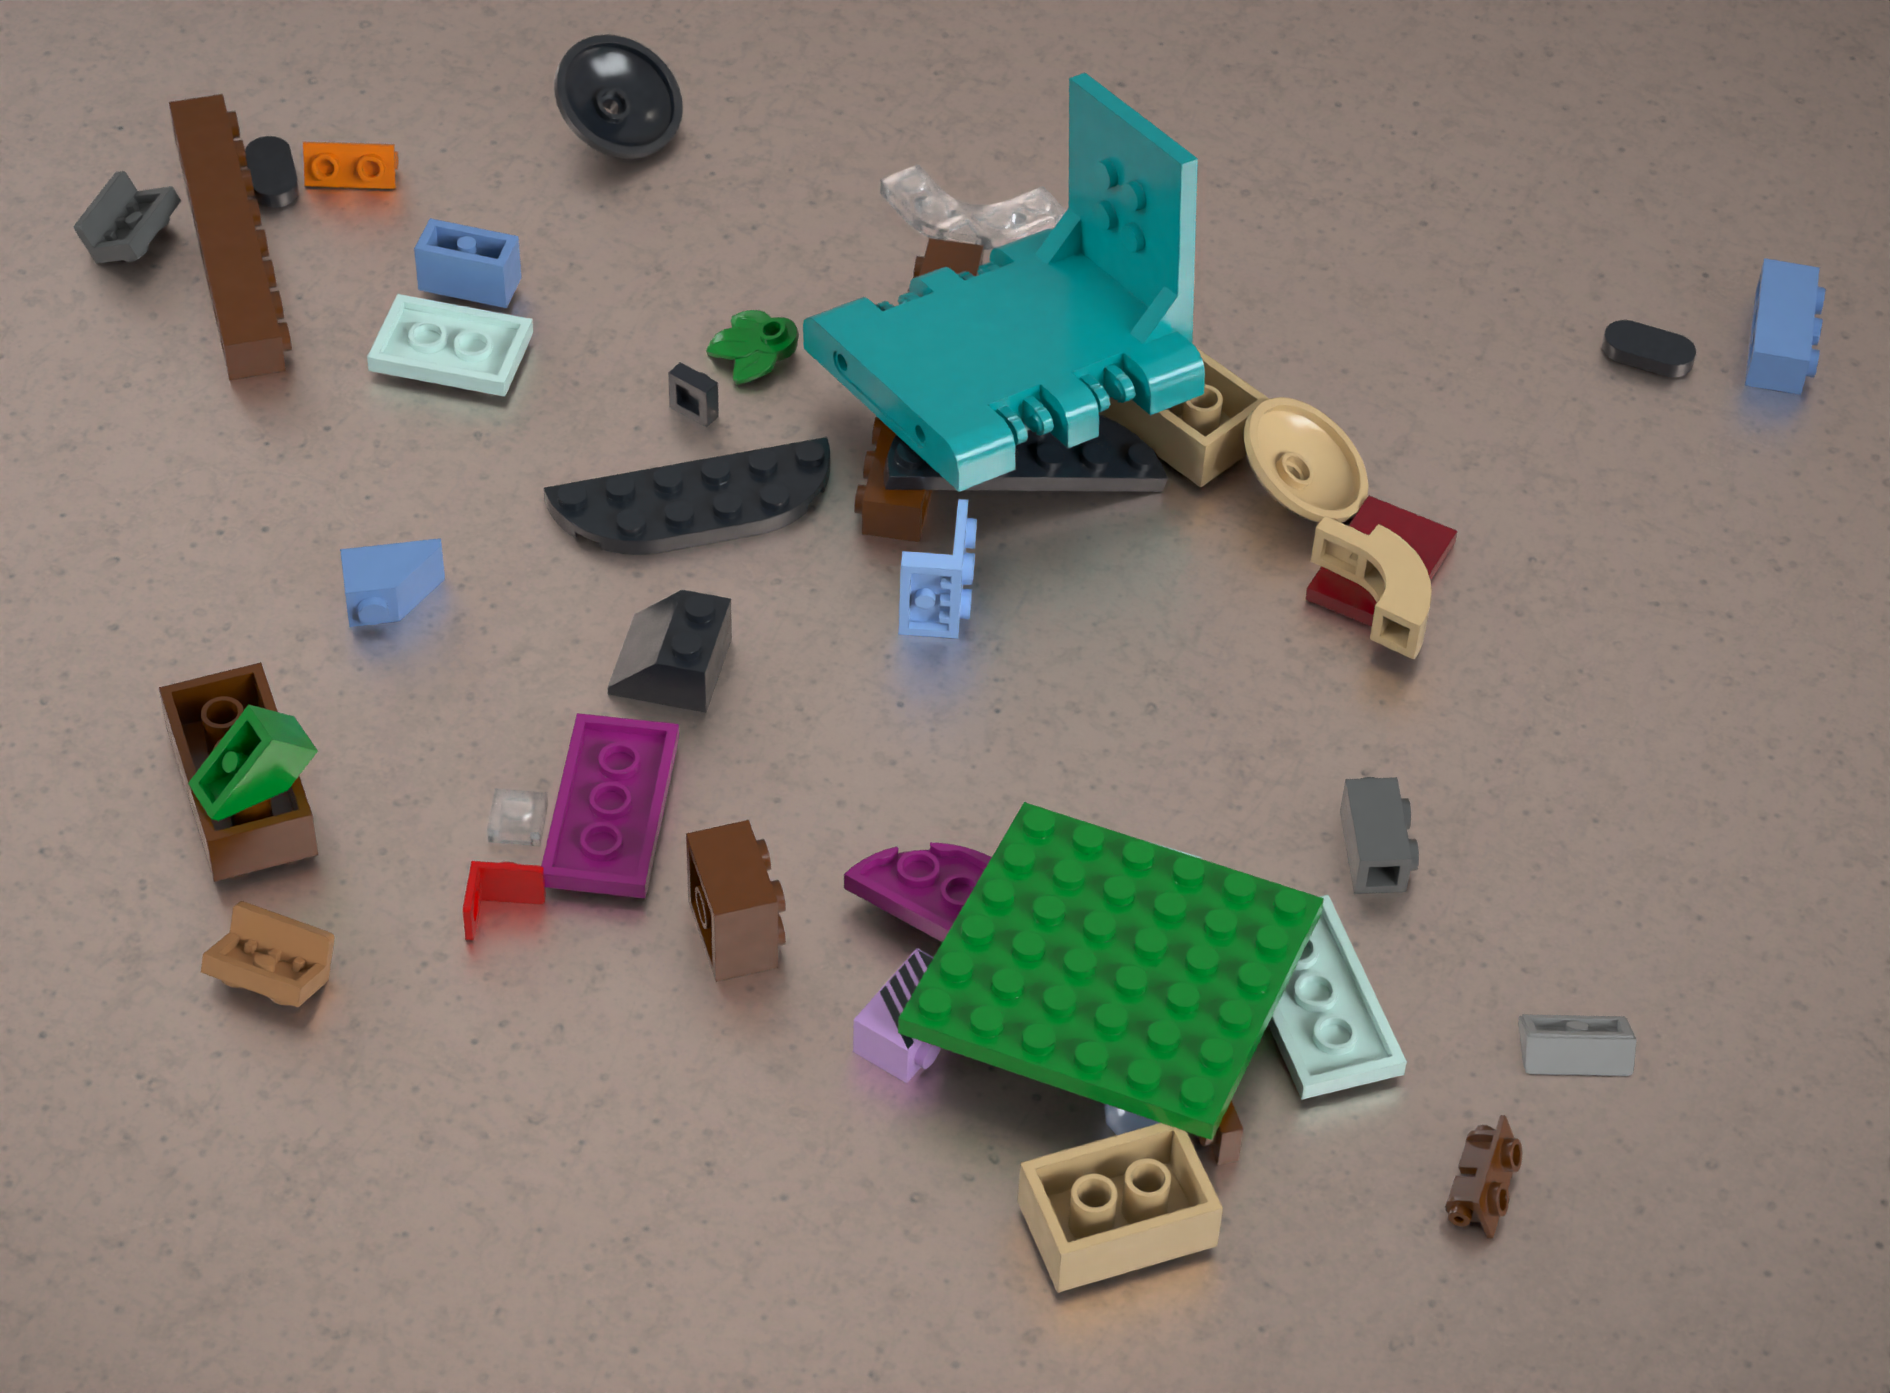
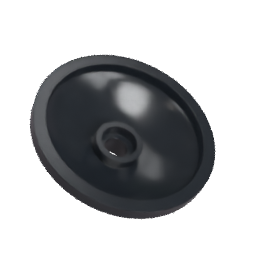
[554,35,683,159]

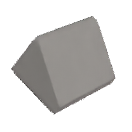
[1518,1014,1637,1076]

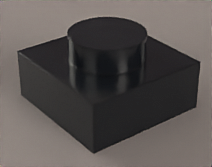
[668,362,719,427]

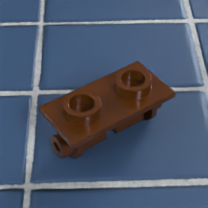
[1445,1115,1522,1239]

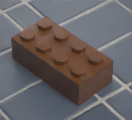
[159,662,318,882]

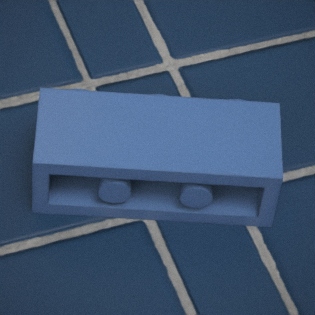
[1745,258,1826,395]

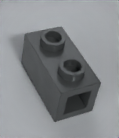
[1340,777,1419,894]

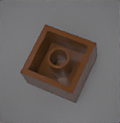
[686,820,786,982]

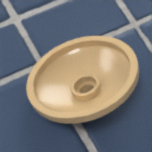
[1244,397,1368,523]

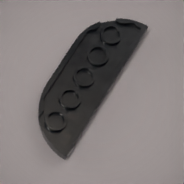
[884,414,1168,492]
[544,437,830,555]

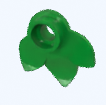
[706,310,799,385]

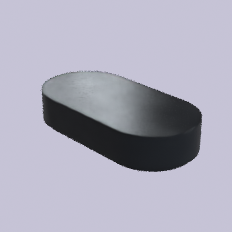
[245,136,299,208]
[1602,320,1696,377]

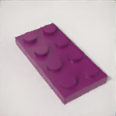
[541,713,679,898]

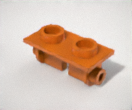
[303,142,399,189]

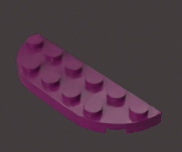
[844,843,992,942]

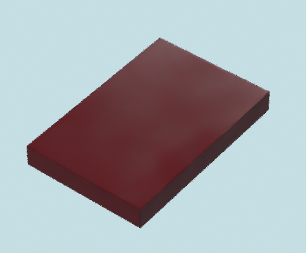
[1305,495,1458,627]

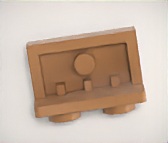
[201,901,335,1008]

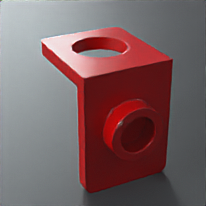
[463,861,546,941]

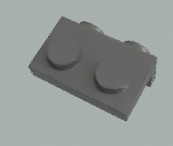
[74,171,181,264]

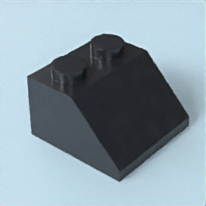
[607,590,732,713]

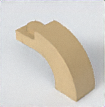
[1311,516,1432,660]

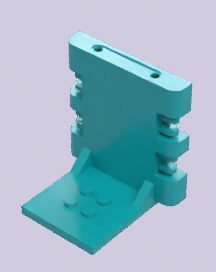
[803,73,1205,492]

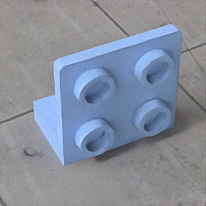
[898,499,977,639]

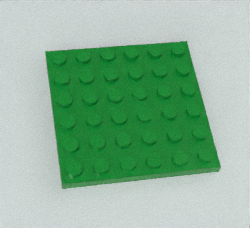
[898,802,1324,1140]

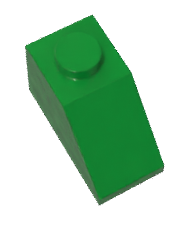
[188,705,318,821]

